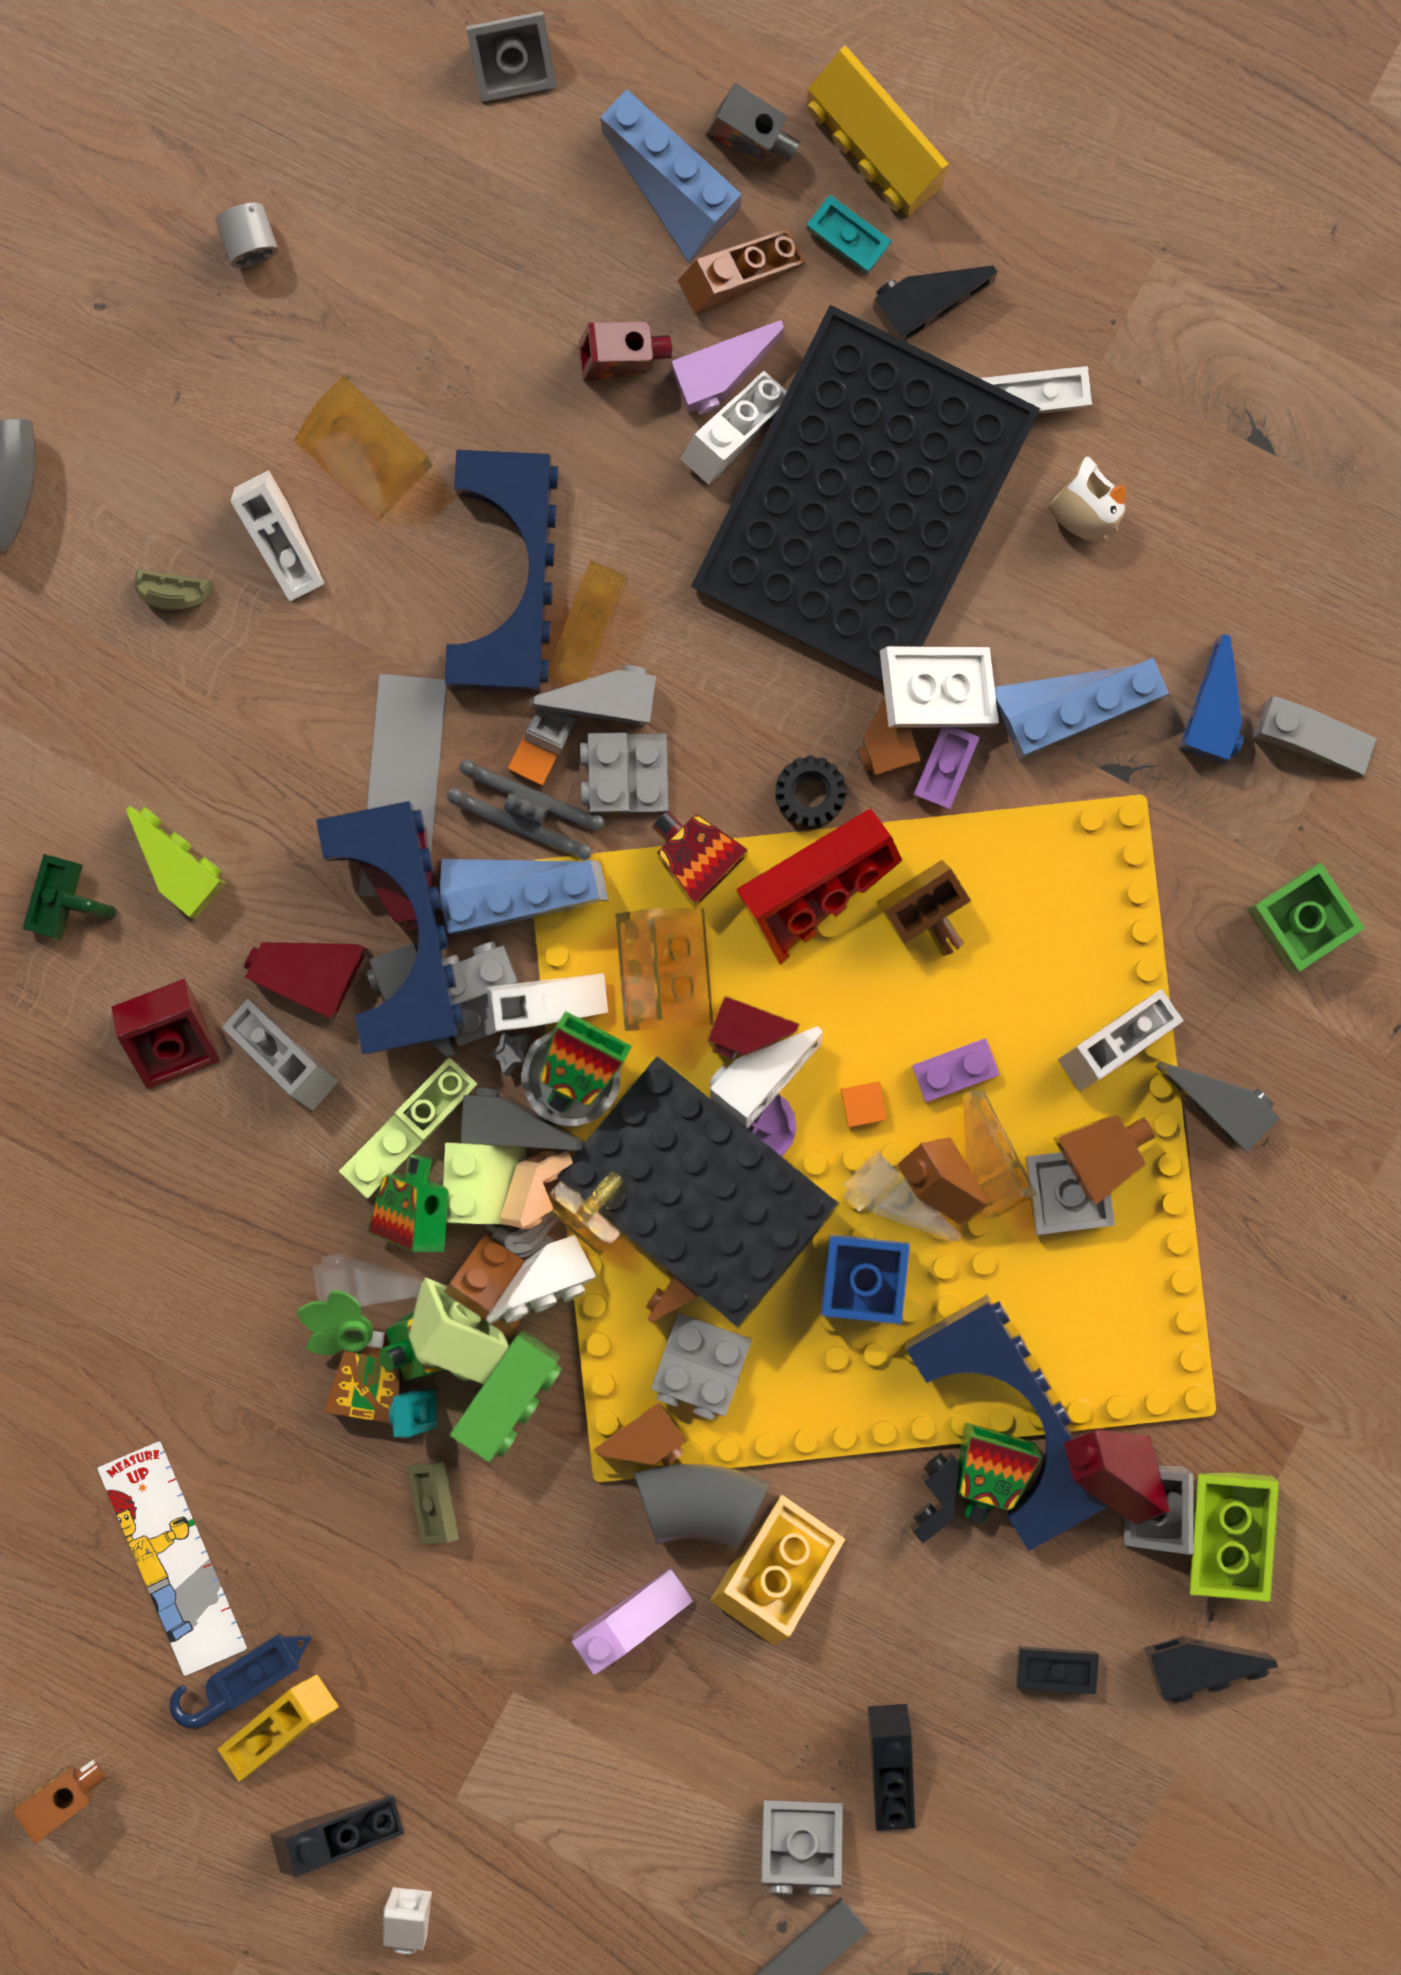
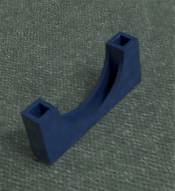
[445,450,559,693]
[316,801,465,1055]
[906,1294,1108,1551]

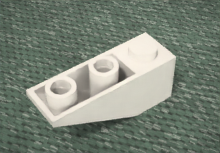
[681,371,787,485]
[487,973,608,1031]
[486,1235,596,1324]

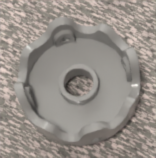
[521,1031,621,1126]

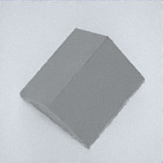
[466,11,557,102]
[1124,1466,1193,1554]

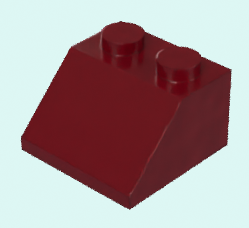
[111,978,220,1089]
[708,996,800,1060]

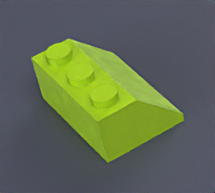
[1189,1472,1279,1602]

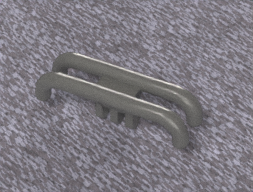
[447,759,605,860]

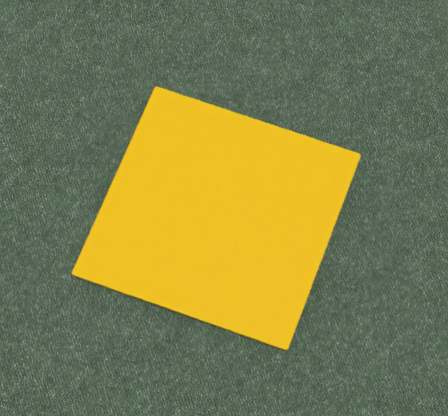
[532,795,1216,1482]

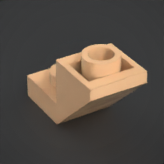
[500,1148,573,1230]

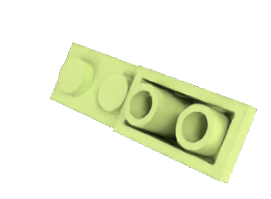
[338,1057,478,1200]

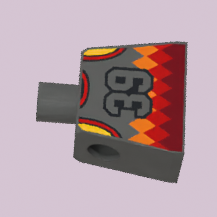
[705,83,800,162]

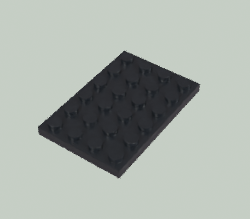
[557,1056,840,1328]

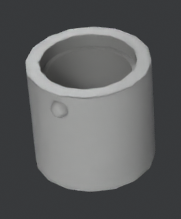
[216,203,279,268]

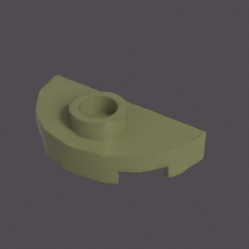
[135,569,212,611]

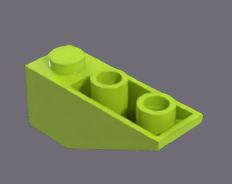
[126,806,226,919]

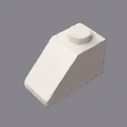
[383,1887,432,1954]

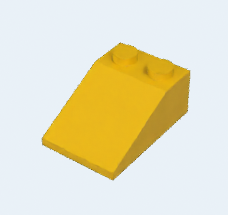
[710,1495,845,1645]

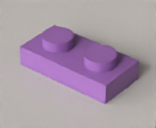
[913,727,980,811]
[911,1038,1000,1102]

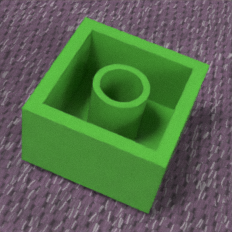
[1247,863,1365,974]

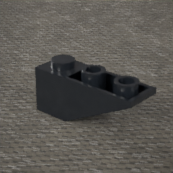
[1144,1636,1278,1703]
[868,1704,915,1831]
[270,1795,404,1877]

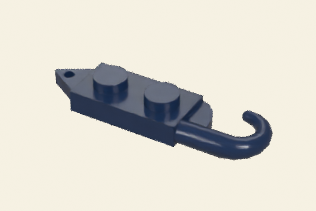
[169,1633,312,1729]

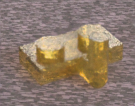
[548,1172,623,1256]

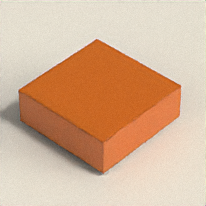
[508,734,559,787]
[840,1081,887,1127]

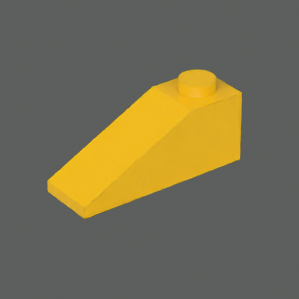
[217,1674,339,1782]

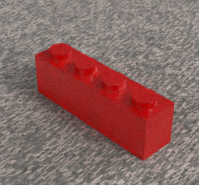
[736,808,902,965]

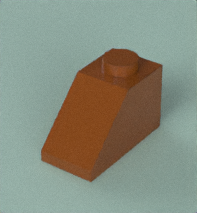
[857,697,921,779]
[897,1137,990,1225]
[594,1402,686,1466]

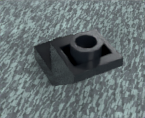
[910,1453,959,1544]

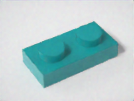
[806,195,892,275]
[389,1388,437,1437]

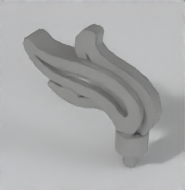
[486,1210,566,1258]

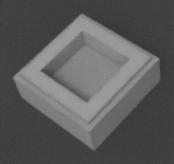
[524,709,576,755]

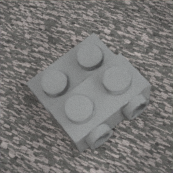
[580,733,668,815]
[444,941,519,1047]
[651,1312,752,1420]
[761,1801,843,1897]

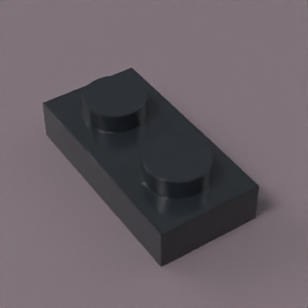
[1016,1646,1099,1694]

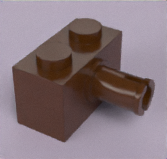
[876,860,971,956]

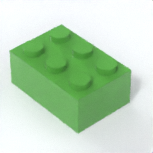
[450,1329,562,1462]

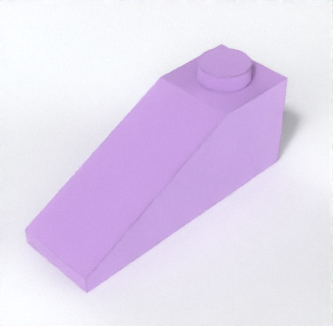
[671,320,784,414]
[572,1567,693,1675]

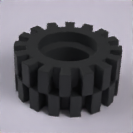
[775,755,846,828]

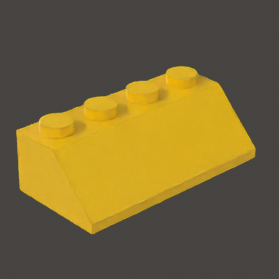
[806,45,949,217]

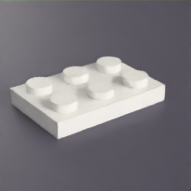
[880,647,999,728]

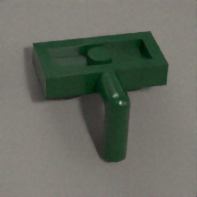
[22,854,116,940]

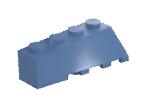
[600,89,742,264]
[994,658,1169,760]
[440,859,609,935]

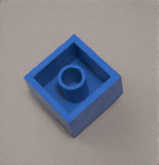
[820,1234,910,1324]

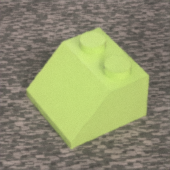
[443,1142,527,1224]
[409,1277,509,1384]

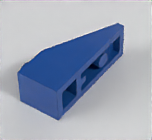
[1179,634,1244,764]

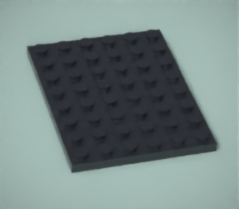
[691,305,1041,683]

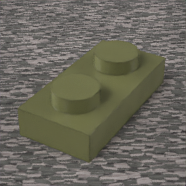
[407,1461,459,1544]

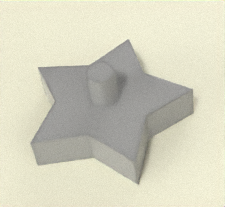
[489,1031,530,1076]

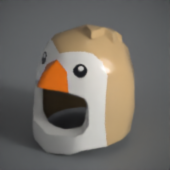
[1048,456,1126,543]

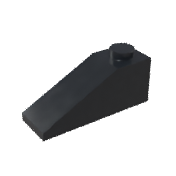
[872,265,998,342]

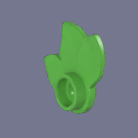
[297,1290,373,1355]

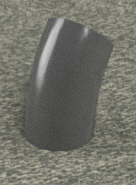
[0,419,36,555]
[634,1464,771,1551]

